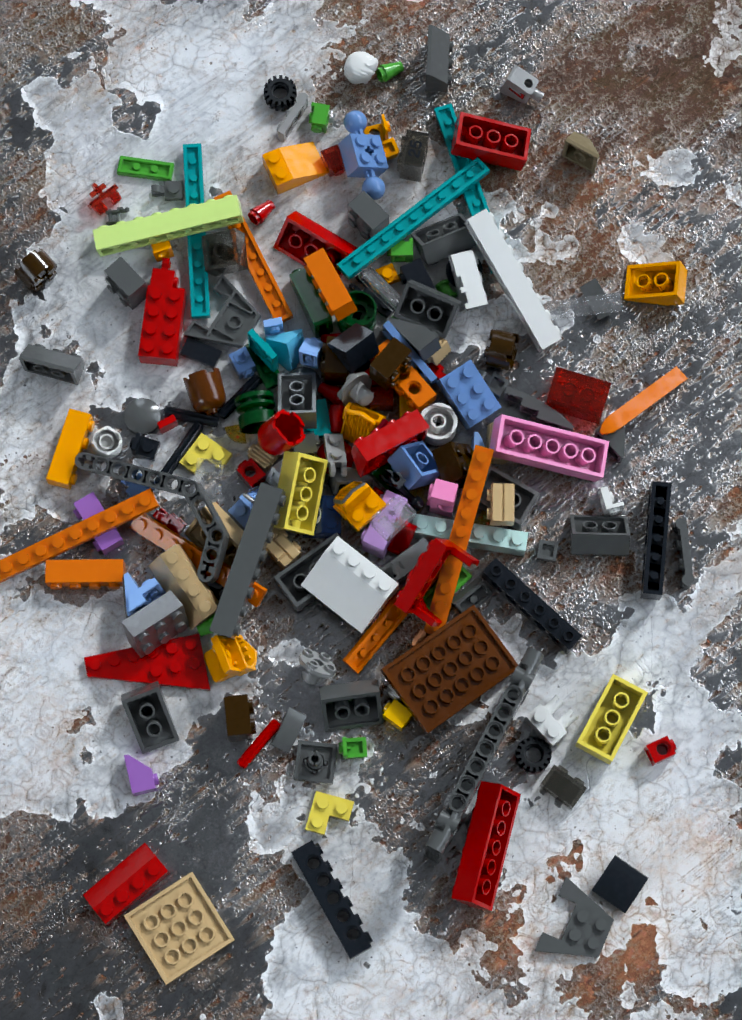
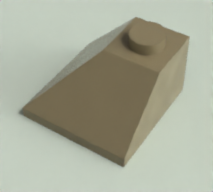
[562,131,599,173]

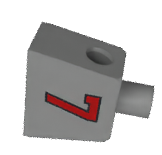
[500,64,545,104]

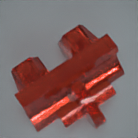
[88,183,122,216]

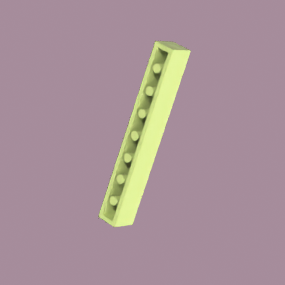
[93,195,244,257]

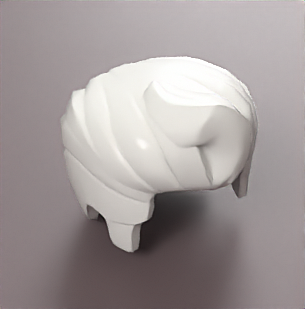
[344,51,378,84]
[91,426,122,459]

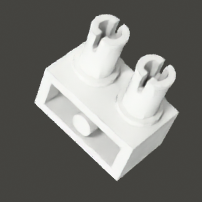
[524,694,578,749]

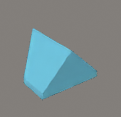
[265,329,304,372]

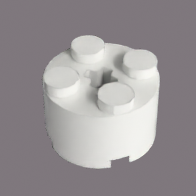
[421,403,458,446]

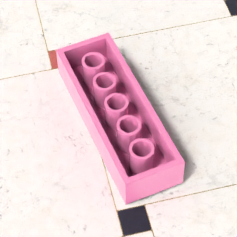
[490,414,609,482]

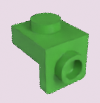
[339,737,367,759]

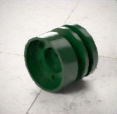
[337,291,377,333]
[235,390,277,434]

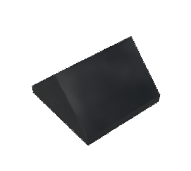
[327,323,380,374]

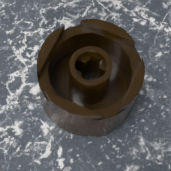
[14,248,57,292]
[484,329,519,371]

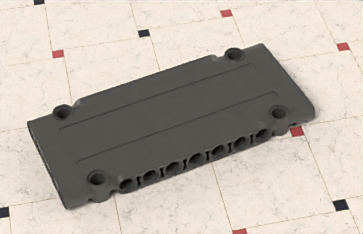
[423,647,544,863]

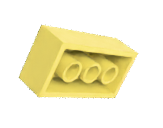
[273,451,328,536]
[575,674,648,765]

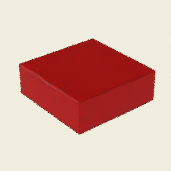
[157,414,178,434]

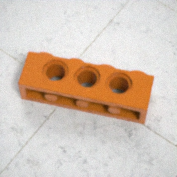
[370,339,437,412]

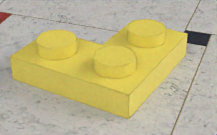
[179,433,233,475]
[305,791,354,835]

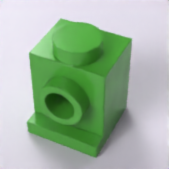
[309,102,330,133]
[387,238,413,262]

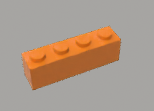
[303,248,358,321]
[45,559,125,590]

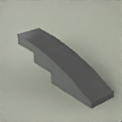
[504,386,574,432]

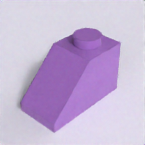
[124,754,160,796]

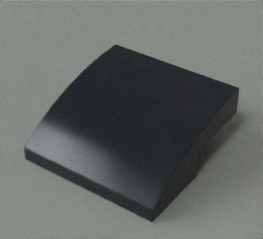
[592,855,649,913]

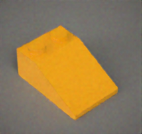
[262,142,328,194]
[624,261,687,306]

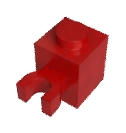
[150,258,179,288]

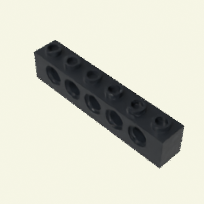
[640,481,672,600]
[481,558,582,654]
[291,840,373,960]

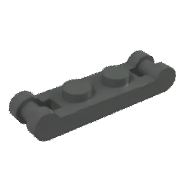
[673,518,694,590]

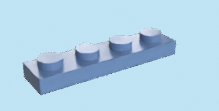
[382,320,437,386]

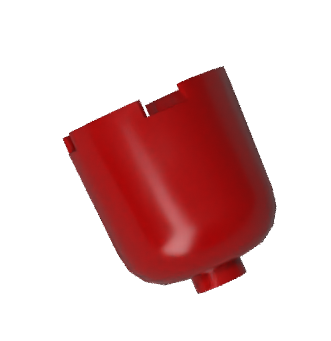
[258,409,306,456]

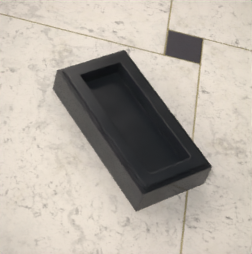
[180,337,222,368]

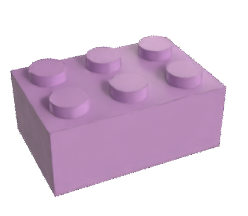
[361,490,408,560]

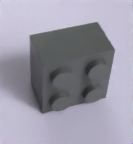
[347,191,389,241]
[104,257,147,310]

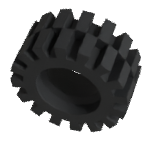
[264,75,297,111]
[515,736,552,774]

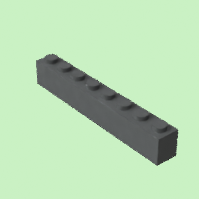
[209,482,287,640]

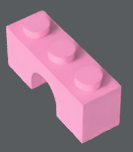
[427,479,458,517]

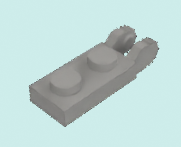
[277,92,308,142]
[323,434,347,477]

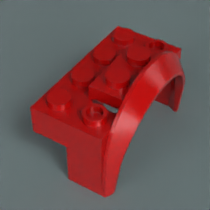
[394,538,480,627]

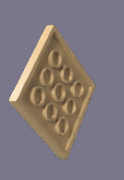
[124,872,235,985]

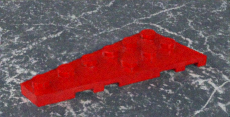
[84,633,211,691]

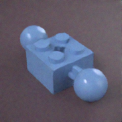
[338,110,389,200]

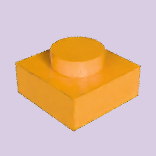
[382,137,400,160]
[375,263,400,288]

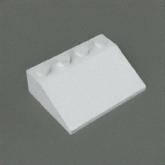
[301,536,399,634]

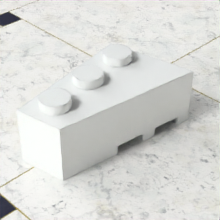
[449,250,488,311]

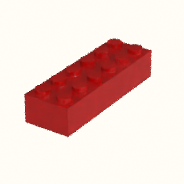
[451,781,521,911]

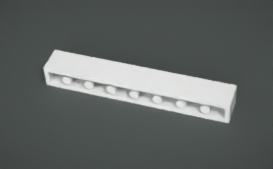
[464,209,562,352]

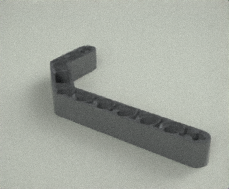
[75,452,230,583]

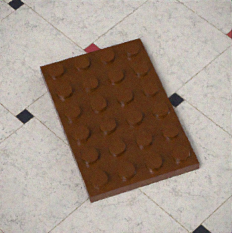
[380,605,519,735]

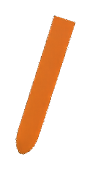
[600,366,688,435]

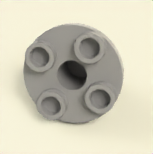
[337,372,374,407]
[299,648,336,685]

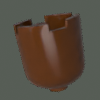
[183,368,226,415]

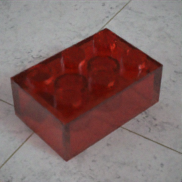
[546,367,611,424]

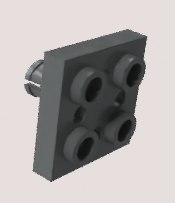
[293,740,338,785]

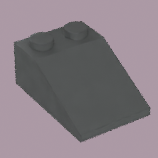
[278,372,317,429]
[121,681,179,754]

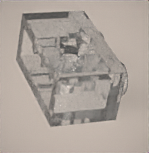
[193,457,225,499]
[372,495,416,542]

